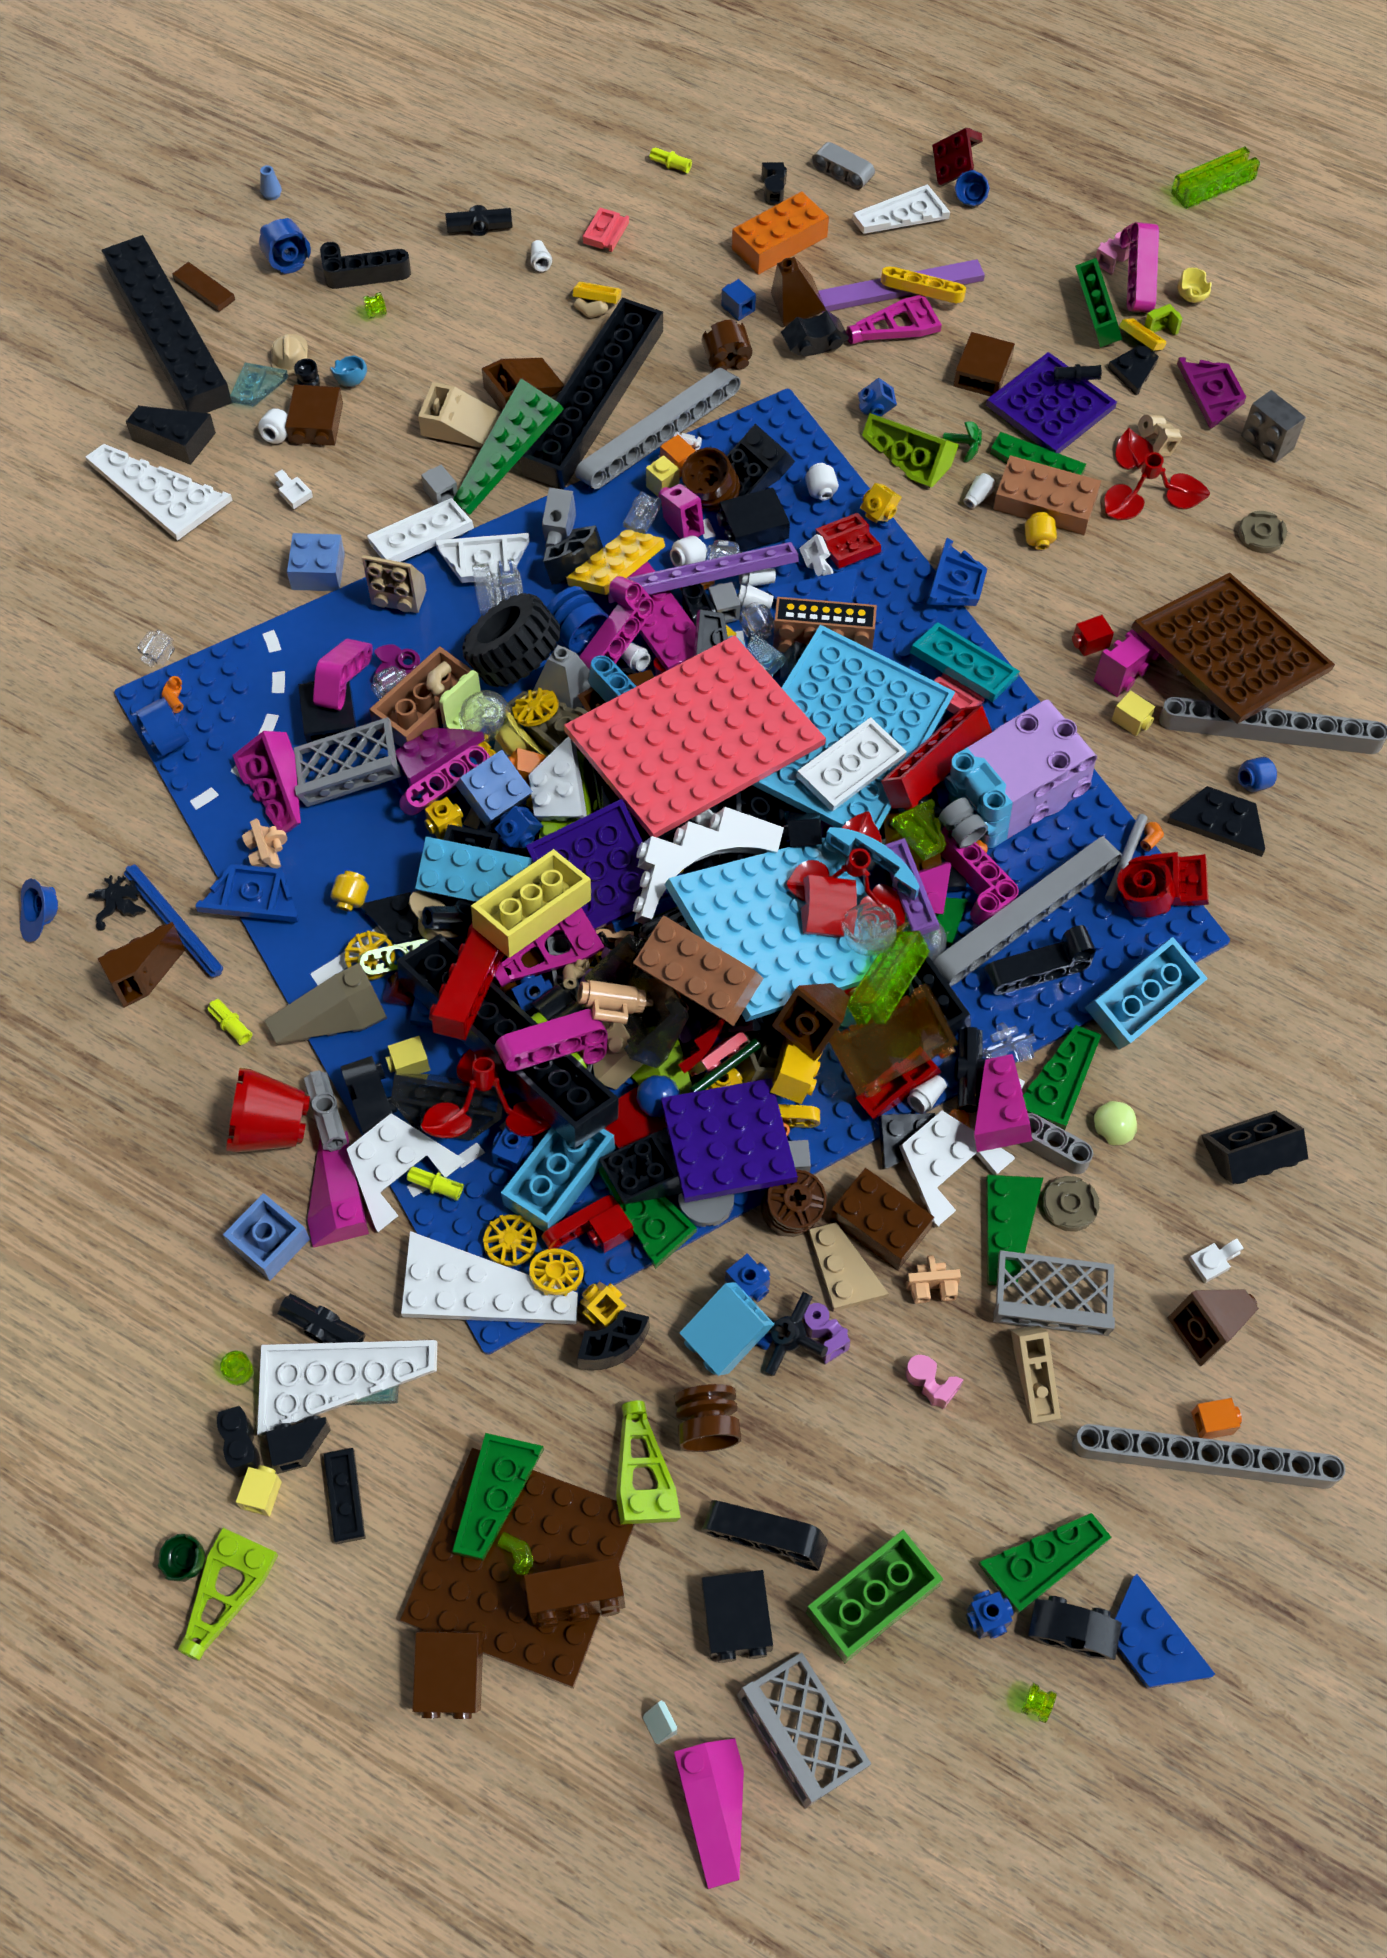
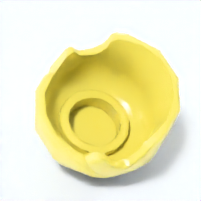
[1177,268,1212,303]

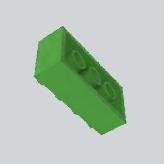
[806,1529,943,1664]

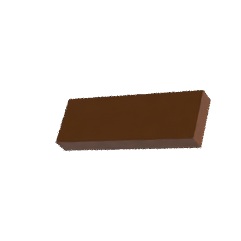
[172,262,235,312]

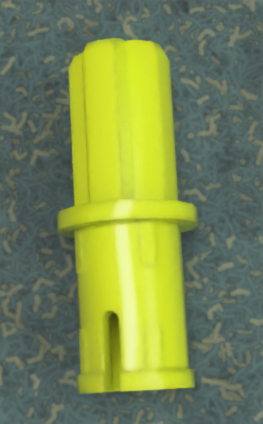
[649,147,692,173]
[207,999,253,1045]
[407,1167,464,1201]

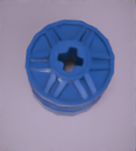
[547,586,609,654]

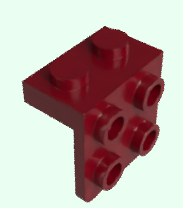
[932,128,983,186]

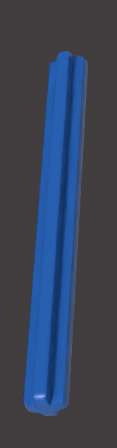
[124,864,223,978]

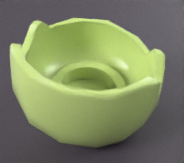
[1094,1101,1137,1145]

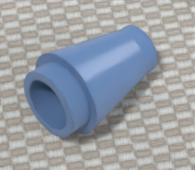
[260,165,282,200]

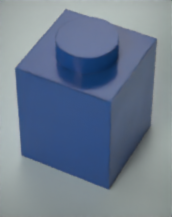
[721,279,756,321]

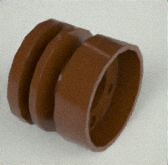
[681,447,740,512]
[761,1169,827,1237]
[674,1384,741,1452]

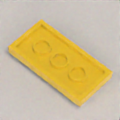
[566,530,665,595]

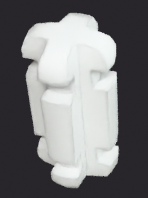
[674,432,702,450]

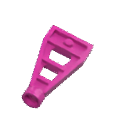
[846,295,942,345]
[495,908,605,987]

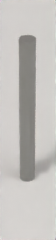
[1105,814,1148,902]

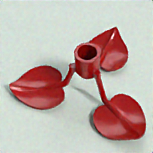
[1104,428,1210,520]
[786,811,905,928]
[421,1049,551,1138]

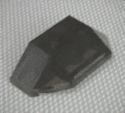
[391,1074,506,1140]

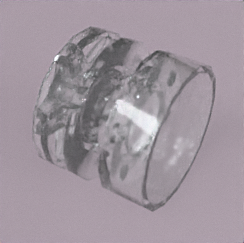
[472,558,523,616]

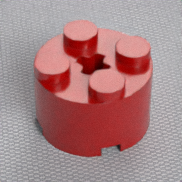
[1117,856,1175,917]

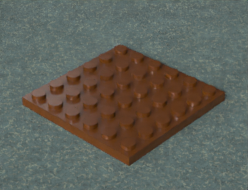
[1131,573,1335,724]
[400,1448,635,1689]

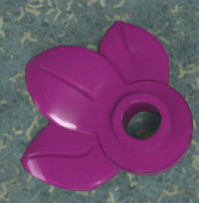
[374,644,420,685]

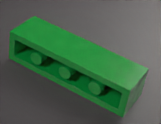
[1075,258,1122,348]

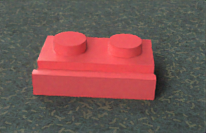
[583,207,629,252]
[934,673,985,715]
[688,1032,748,1077]

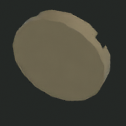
[1238,511,1288,553]
[1042,1176,1099,1232]

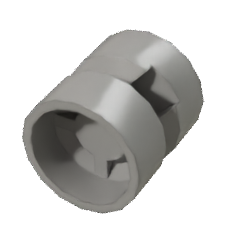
[939,798,988,848]

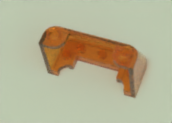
[829,984,958,1098]

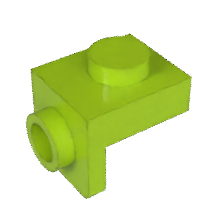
[1144,304,1182,335]

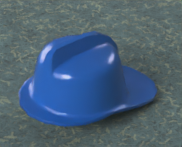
[20,878,58,943]

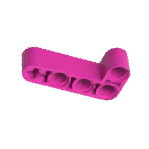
[1119,222,1159,313]
[580,576,655,670]
[313,638,373,711]
[399,745,490,815]
[938,827,1019,925]
[495,1009,608,1071]

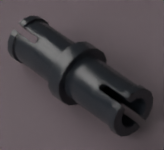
[1053,364,1102,383]

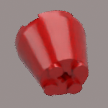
[226,1068,310,1153]

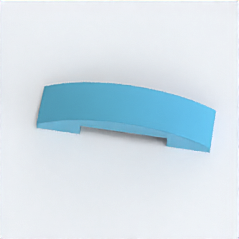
[826,827,920,900]

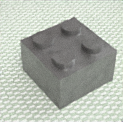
[1241,390,1306,463]

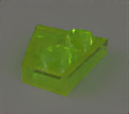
[891,799,946,861]

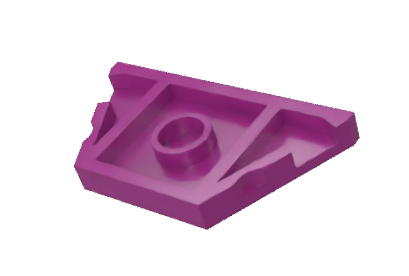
[1177,357,1246,428]
[395,728,485,786]

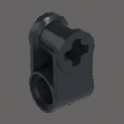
[682,583,716,626]

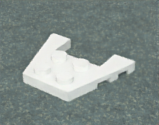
[899,1111,1015,1228]
[347,1113,465,1232]

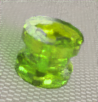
[363,292,387,319]
[220,1350,254,1386]
[1021,1683,1057,1723]

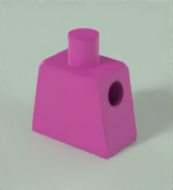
[658,484,705,539]

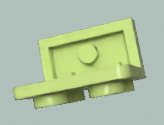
[439,670,500,731]

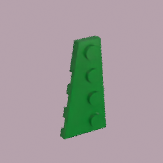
[990,432,1086,475]
[986,1175,1043,1287]

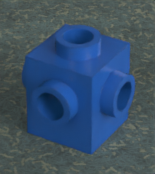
[858,378,897,416]
[495,806,543,848]
[511,975,553,1015]
[491,1127,535,1173]
[725,1253,770,1302]
[966,1590,1014,1639]

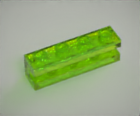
[1171,146,1260,209]
[847,931,930,1025]

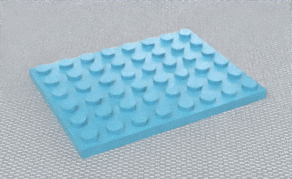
[753,625,955,830]
[664,837,911,1022]

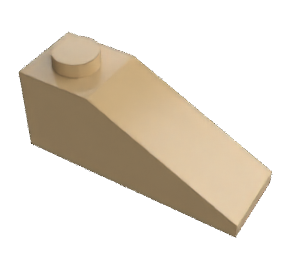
[1011,1325,1061,1424]

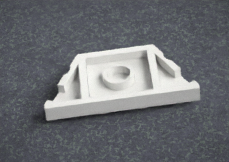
[436,533,529,583]
[529,737,587,821]

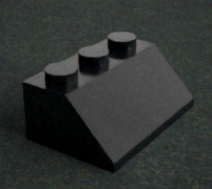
[1202,1110,1309,1184]

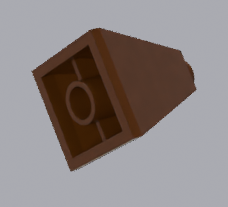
[771,257,826,327]
[772,983,849,1061]
[1167,1289,1259,1366]

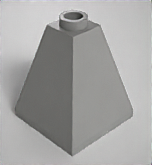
[533,645,591,709]

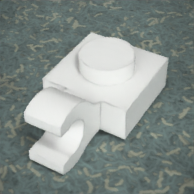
[274,470,313,509]
[799,534,833,576]
[1189,1239,1244,1283]

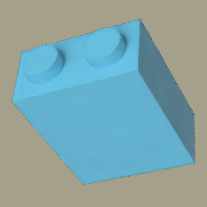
[680,1282,775,1376]

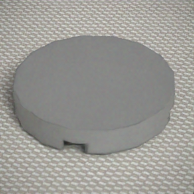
[678,1193,734,1227]

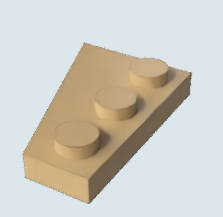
[809,1223,889,1312]

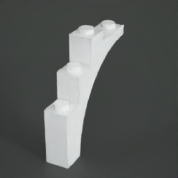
[633,807,784,924]

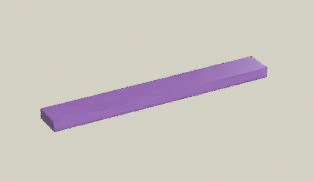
[819,259,985,313]
[606,542,799,603]

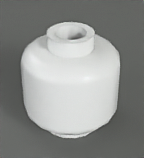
[258,408,288,444]
[805,463,839,500]
[670,536,707,567]

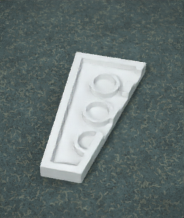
[852,184,950,234]

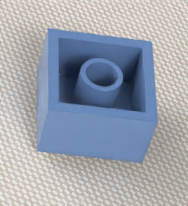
[287,533,345,591]
[455,750,533,827]
[223,1193,310,1281]

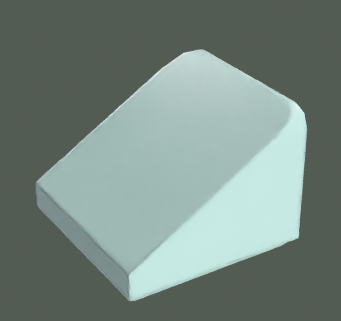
[643,1700,677,1744]

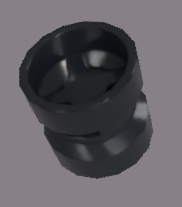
[294,358,320,386]

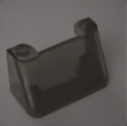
[584,934,689,1068]

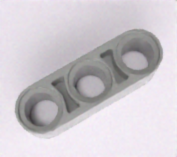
[812,142,875,190]
[1020,1113,1093,1174]

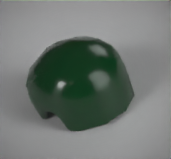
[157,1534,205,1582]

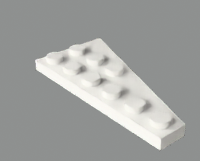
[86,444,233,541]
[401,1231,578,1324]
[257,1340,437,1436]

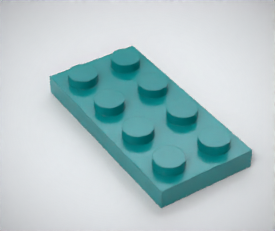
[910,622,1020,702]

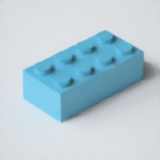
[415,837,534,902]
[1085,937,1208,1050]
[501,1127,615,1232]

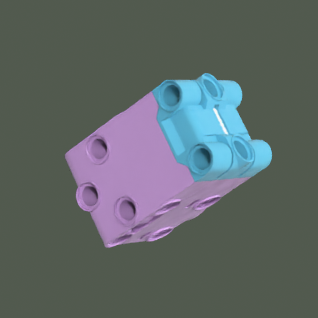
[944,700,1097,848]

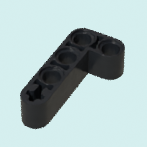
[320,242,411,289]
[984,925,1096,995]
[702,1500,828,1571]

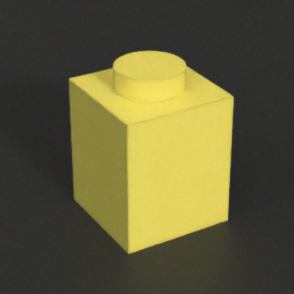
[646,455,679,496]
[1112,690,1155,736]
[385,1036,430,1081]
[236,1465,282,1517]

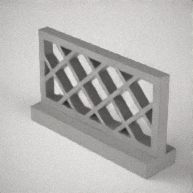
[294,717,402,807]
[993,1250,1115,1336]
[737,1652,871,1809]

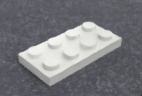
[367,498,474,562]
[796,717,907,811]

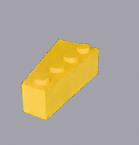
[770,1035,823,1104]

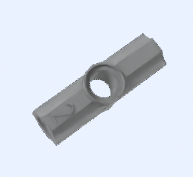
[304,1070,347,1152]

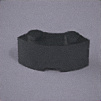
[781,310,849,356]
[543,525,603,585]
[340,1056,397,1134]
[577,1310,650,1371]
[1028,1596,1122,1660]

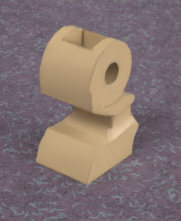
[1138,414,1182,457]

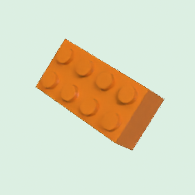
[732,191,829,275]

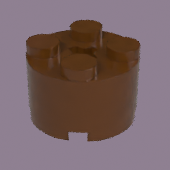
[701,319,753,371]

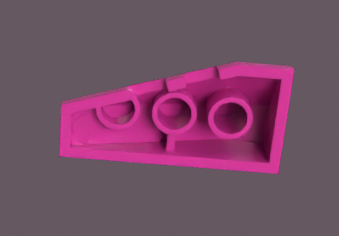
[233,731,301,833]
[307,1131,369,1248]
[674,1738,744,1889]

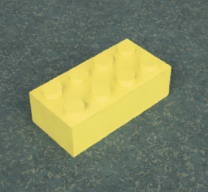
[471,849,591,958]

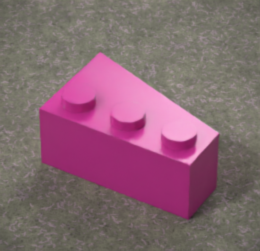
[1094,629,1162,697]
[974,1054,1032,1152]

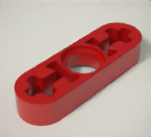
[542,1195,618,1250]

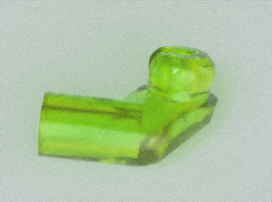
[497,1532,534,1575]

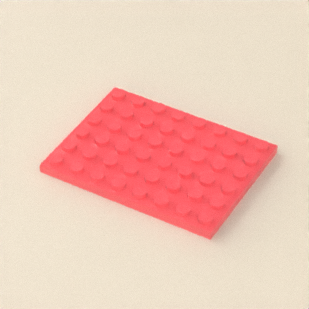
[564,635,826,838]

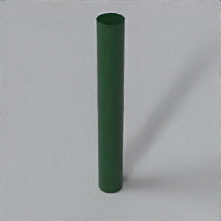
[690,1038,761,1092]

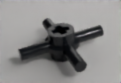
[764,1292,828,1376]

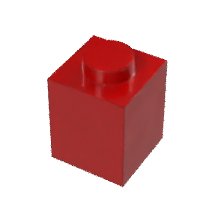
[1072,614,1114,656]
[587,1203,634,1253]

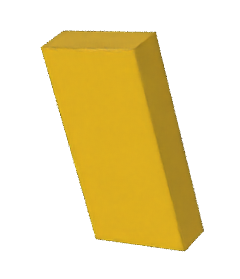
[573,281,622,304]
[1119,318,1167,351]

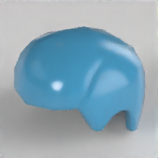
[330,355,367,387]

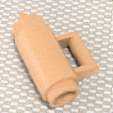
[577,980,654,1024]

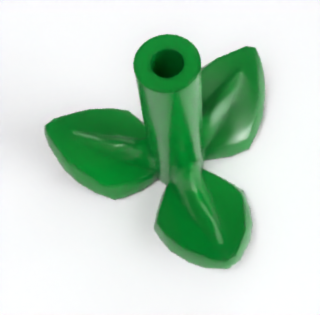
[943,421,982,462]

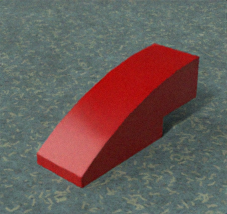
[856,1047,941,1119]

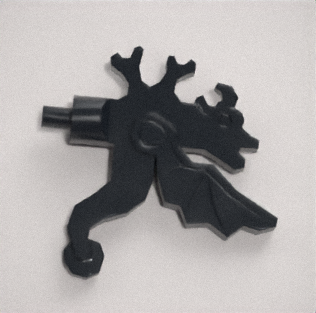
[89,875,146,931]

